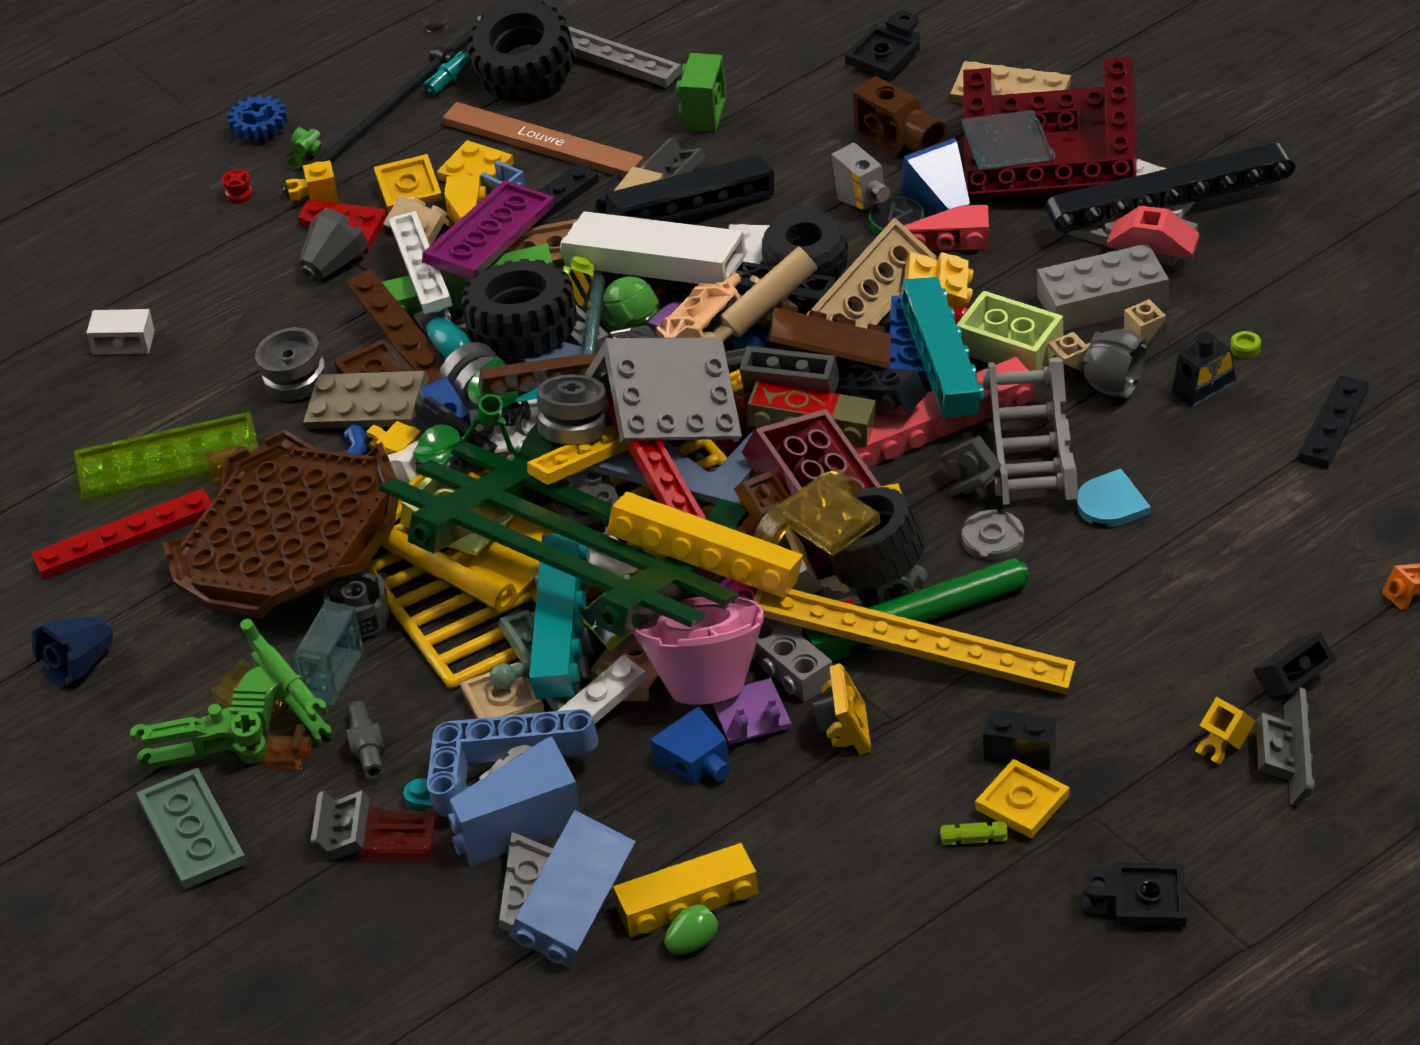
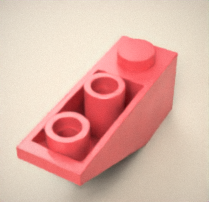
[904,205,989,251]

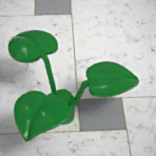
[413,357,524,465]

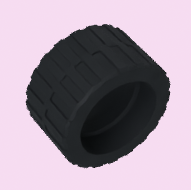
[817,487,925,589]

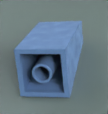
[448,737,581,867]
[509,810,636,968]

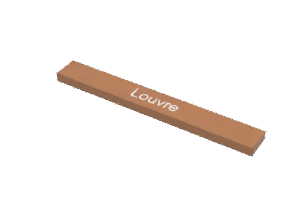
[442,102,645,178]

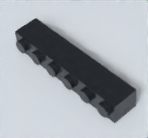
[605,155,774,222]

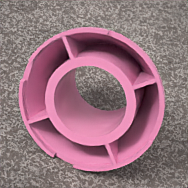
[633,597,764,704]

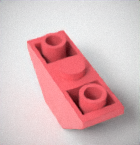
[1107,206,1199,258]

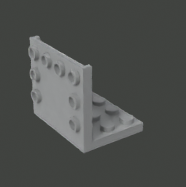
[584,338,742,444]

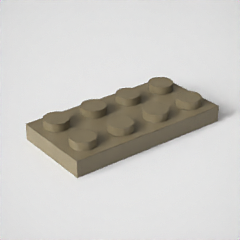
[303,371,429,429]

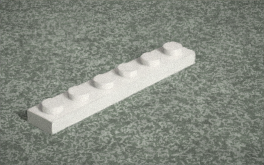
[389,211,453,314]
[479,655,648,780]

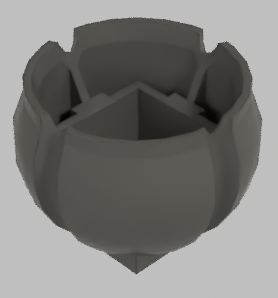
[1082,329,1147,399]

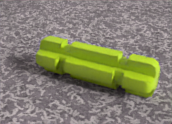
[940,821,1008,846]

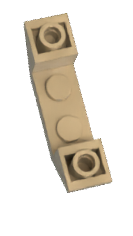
[1048,299,1166,372]

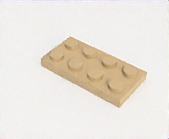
[950,61,1071,104]

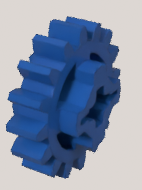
[227,95,288,141]

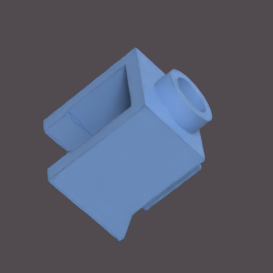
[480,160,526,195]

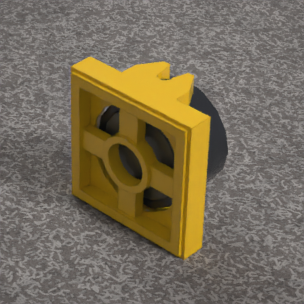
[813,663,871,755]

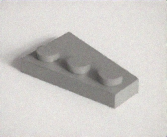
[499,832,553,932]

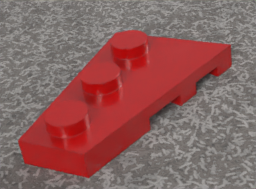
[298,199,387,253]

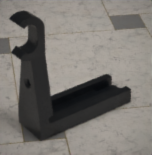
[411,396,498,475]

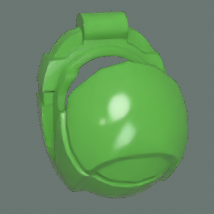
[601,276,660,332]

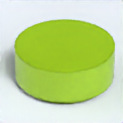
[1230,331,1261,359]

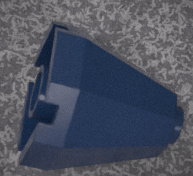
[31,616,113,688]

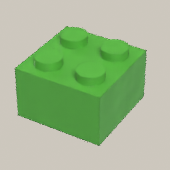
[676,53,726,132]

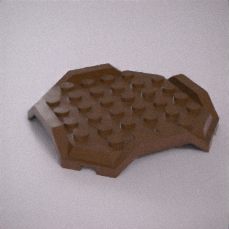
[162,429,398,619]

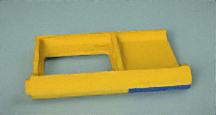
[381,472,555,612]

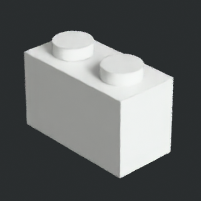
[87,309,155,355]

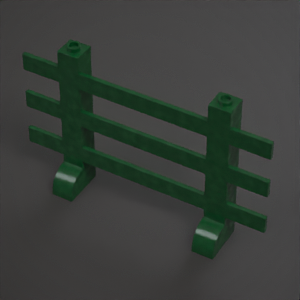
[379,422,750,638]

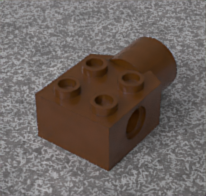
[853,76,946,157]

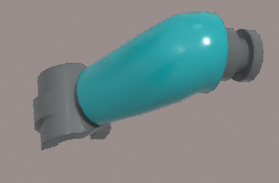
[411,308,473,359]

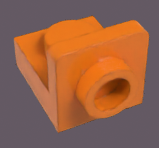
[1382,563,1420,610]

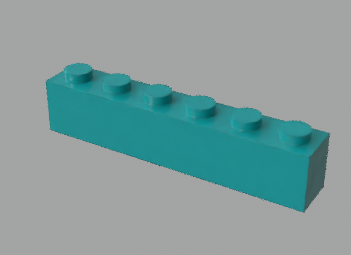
[900,277,984,418]
[529,533,590,699]

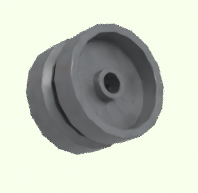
[255,327,328,401]
[438,342,506,417]
[537,374,606,445]

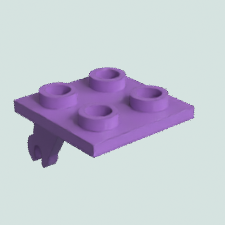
[711,678,792,745]

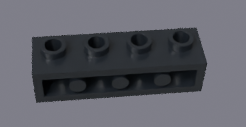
[835,368,927,415]

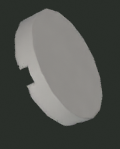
[961,510,1024,561]

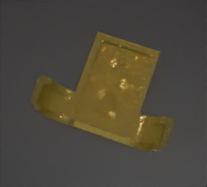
[754,470,881,556]

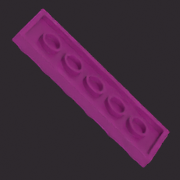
[422,180,554,279]

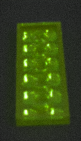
[74,412,258,499]

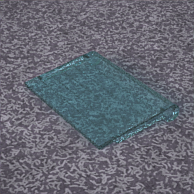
[961,110,1055,170]

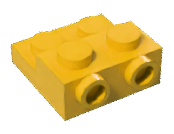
[904,251,973,309]

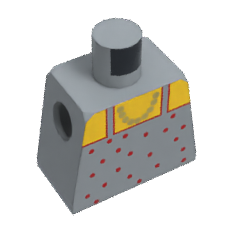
[831,142,890,210]

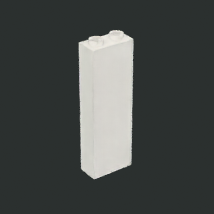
[560,211,746,284]

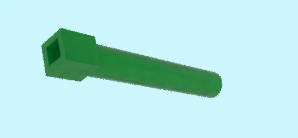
[801,558,1029,661]

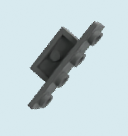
[1255,687,1315,807]

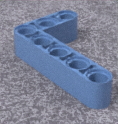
[427,709,599,816]

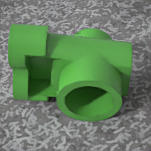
[287,127,322,170]

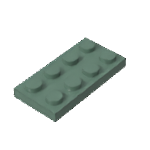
[136,768,247,890]

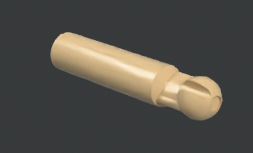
[703,247,818,342]

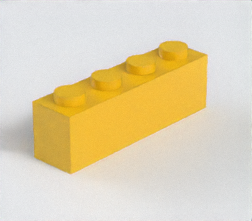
[613,843,758,938]

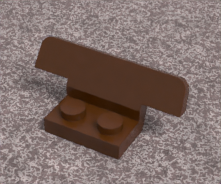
[733,470,792,539]

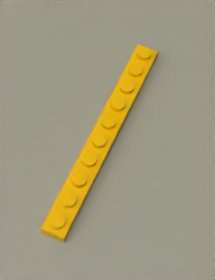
[527,370,751,485]
[753,589,1075,695]

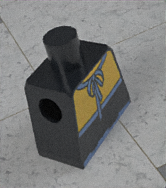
[1172,331,1236,407]

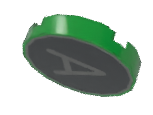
[868,196,924,235]

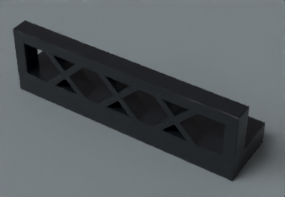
[735,261,836,315]

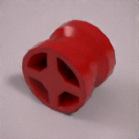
[222,169,253,204]

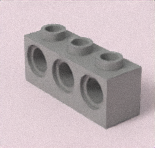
[752,618,832,702]

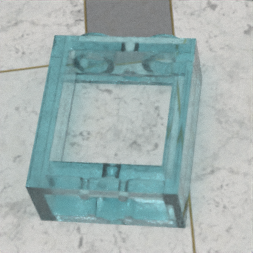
[294,601,364,705]

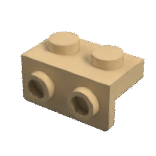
[383,195,453,245]

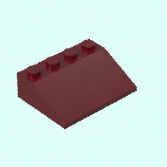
[742,409,881,548]

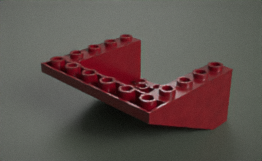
[963,56,1138,200]

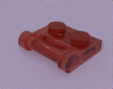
[363,807,439,859]

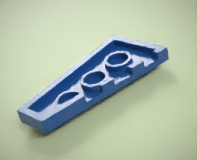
[888,295,928,380]

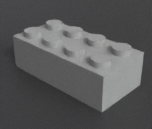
[1037,243,1169,331]

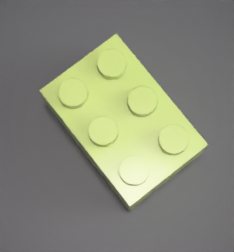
[956,291,1063,371]

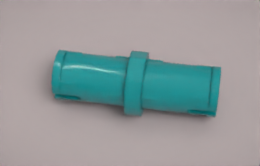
[423,51,472,96]

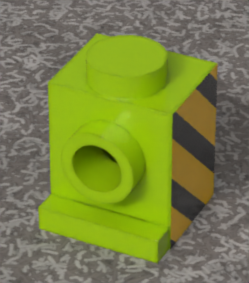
[563,256,594,306]

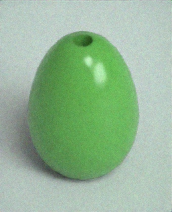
[664,904,719,955]

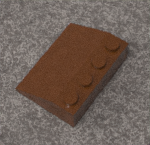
[765,304,891,369]

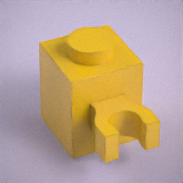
[286,160,339,203]
[366,421,422,455]
[1195,697,1256,765]

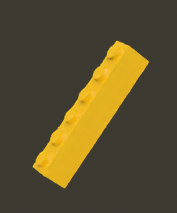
[606,492,803,598]

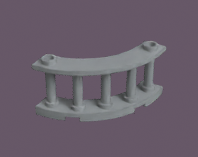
[983,357,1078,505]

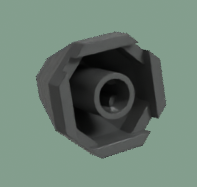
[298,208,369,280]

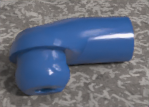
[344,425,369,455]

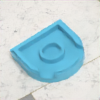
[1077,469,1151,527]

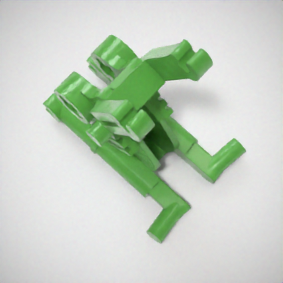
[130,619,333,770]

